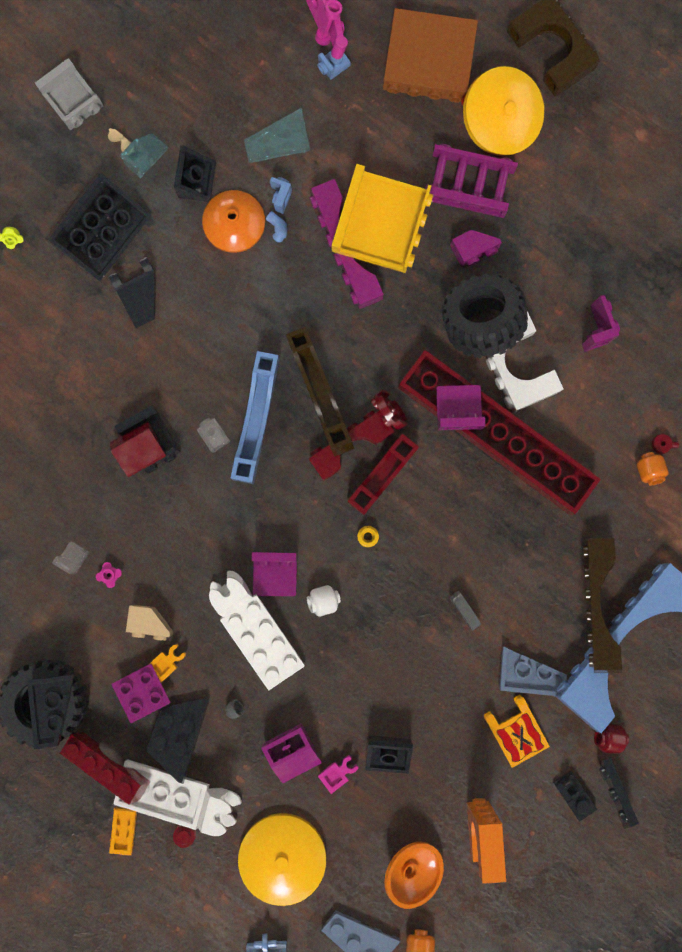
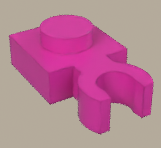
[318,755,358,794]

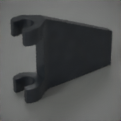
[108,257,155,329]

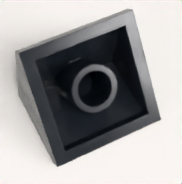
[174,145,216,202]
[365,735,413,774]

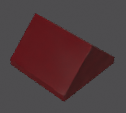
[110,421,166,478]

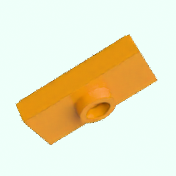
[109,807,137,855]

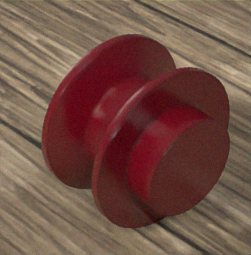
[173,825,196,848]

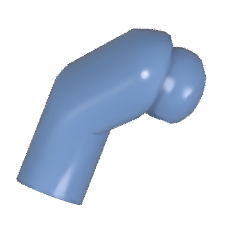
[266,211,287,242]

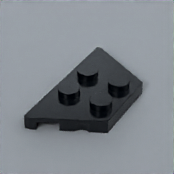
[147,698,209,784]

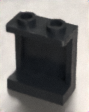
[114,405,180,474]

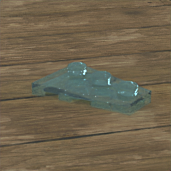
[244,108,310,163]

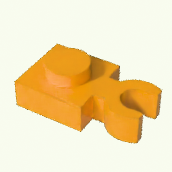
[150,644,186,683]

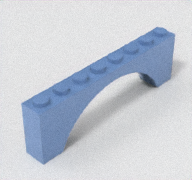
[555,563,682,733]

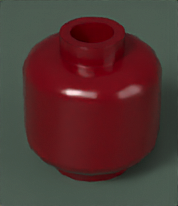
[594,724,629,753]

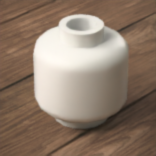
[307,585,341,617]

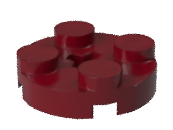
[371,389,408,430]

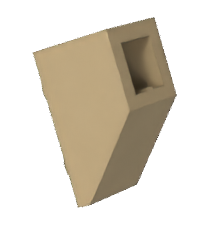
[126,605,173,640]

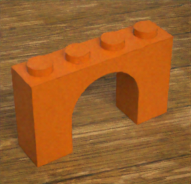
[467,798,506,883]

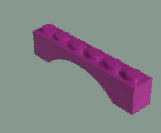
[309,179,384,309]

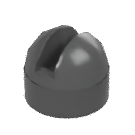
[225,699,244,719]

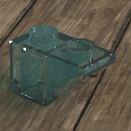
[120,133,169,178]

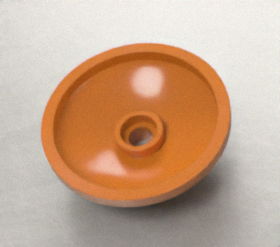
[202,190,265,253]
[384,842,444,909]

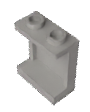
[35,58,103,130]

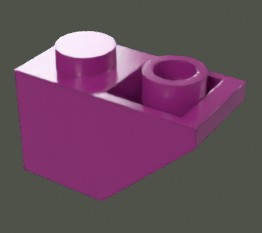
[450,230,502,267]

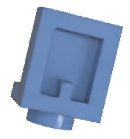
[317,51,351,80]
[270,177,292,214]

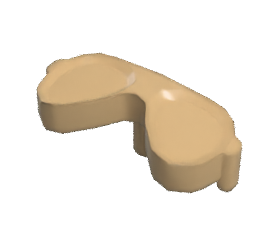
[108,128,133,153]

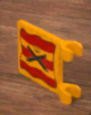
[484,695,550,768]

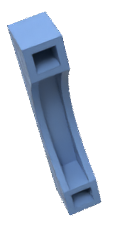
[231,351,280,484]

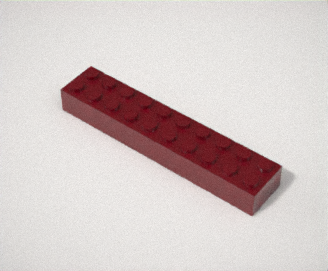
[398,350,601,515]

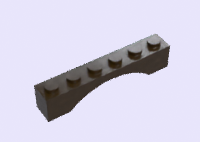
[286,327,355,457]
[583,538,622,673]

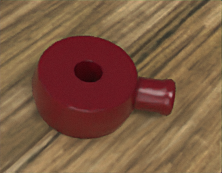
[651,434,679,454]

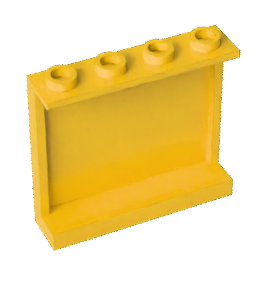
[332,164,433,273]

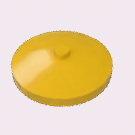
[463,66,544,156]
[238,813,326,906]

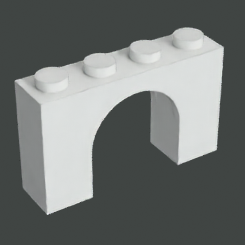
[486,312,563,413]

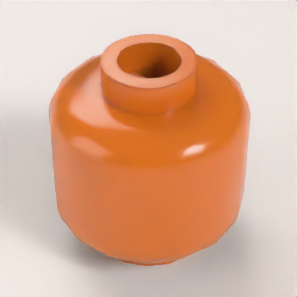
[637,452,669,486]
[406,929,435,952]

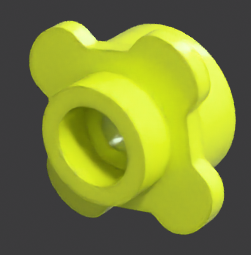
[0,227,24,249]

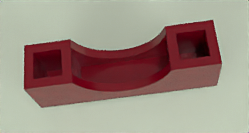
[309,410,395,481]
[347,434,419,516]
[60,732,151,805]

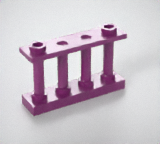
[425,144,518,218]

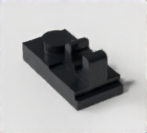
[553,771,598,822]

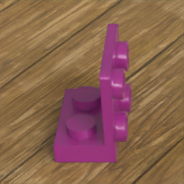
[582,295,620,352]
[436,385,485,430]
[252,552,297,596]

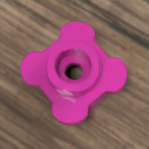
[96,562,122,588]

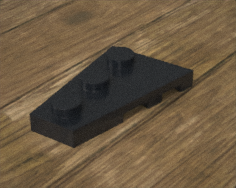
[599,758,639,829]

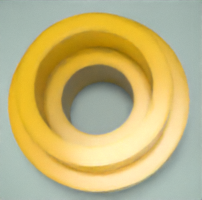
[357,526,379,547]

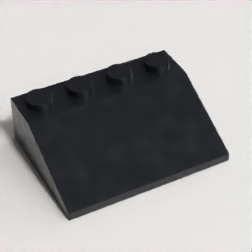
[45,173,151,281]

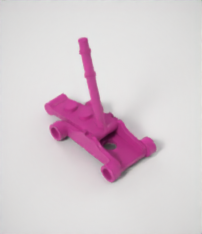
[306,0,348,59]

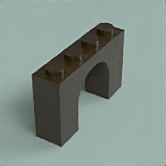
[507,0,600,97]

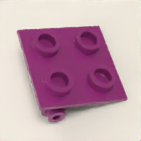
[111,664,171,723]

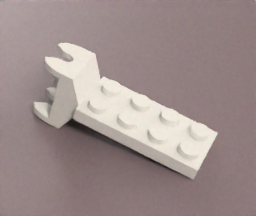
[209,571,305,690]
[113,760,242,836]

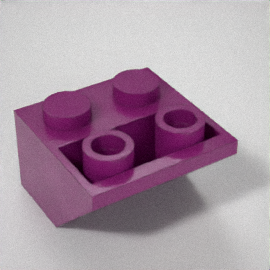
[261,723,322,783]

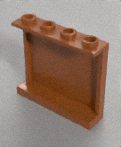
[383,8,478,103]

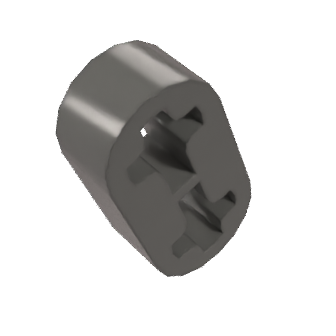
[449,591,481,631]

